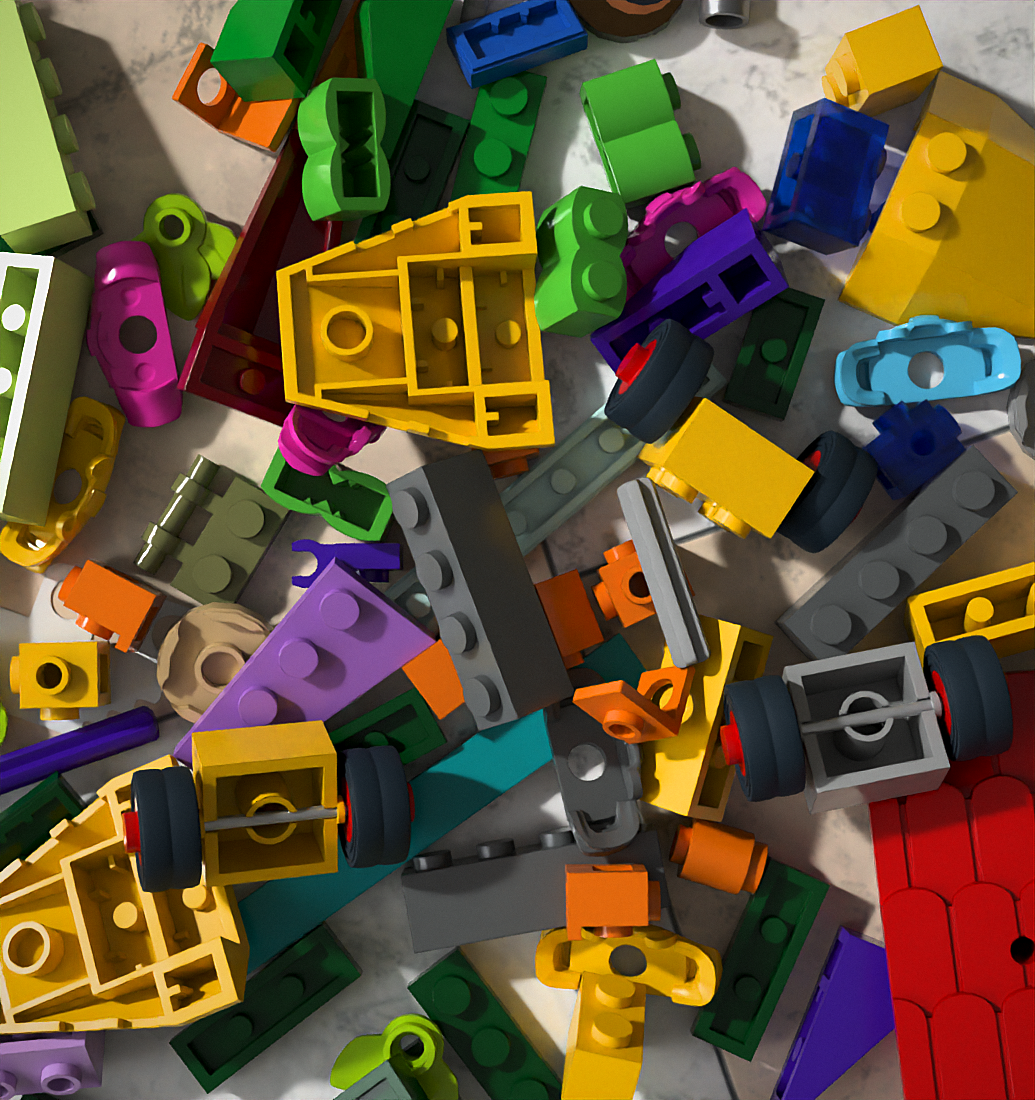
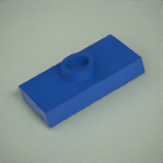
[446,0,588,89]

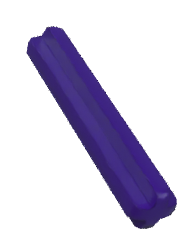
[0,706,160,795]

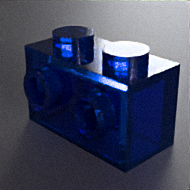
[762,98,890,256]

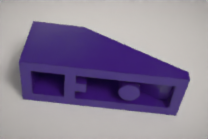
[590,208,789,374]
[770,925,895,1100]

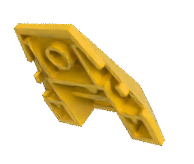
[837,71,1035,339]
[276,191,555,452]
[0,754,250,1035]

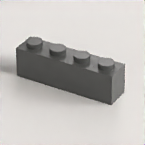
[774,445,1018,661]
[386,449,575,731]
[401,816,671,954]

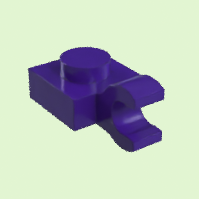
[292,539,403,588]

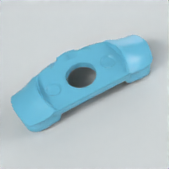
[834,315,1021,407]

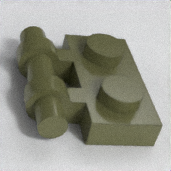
[133,454,293,605]

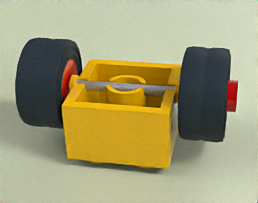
[604,319,878,553]
[122,720,415,893]

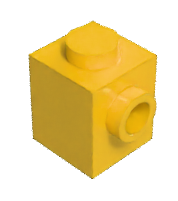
[10,641,111,720]

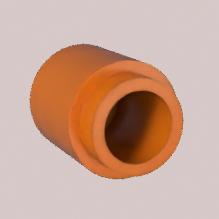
[669,818,768,895]

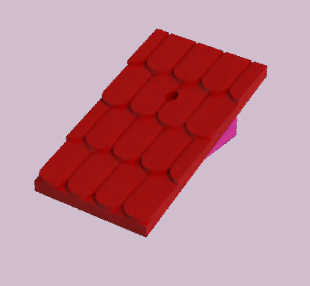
[867,669,1035,1100]

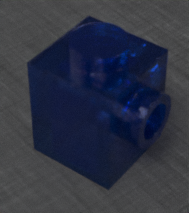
[860,399,966,500]

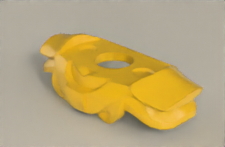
[0,396,126,574]
[535,924,723,1006]

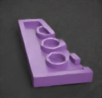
[173,557,436,771]

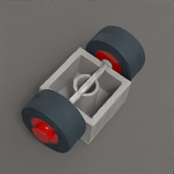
[720,635,1013,815]

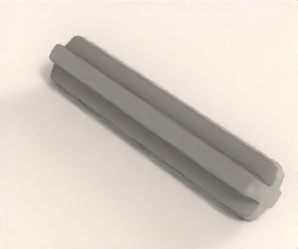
[617,477,711,668]

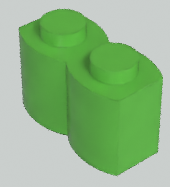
[579,59,701,210]
[297,77,391,221]
[534,186,628,338]
[261,446,396,542]

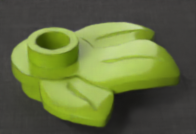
[131,193,238,321]
[330,1013,459,1100]

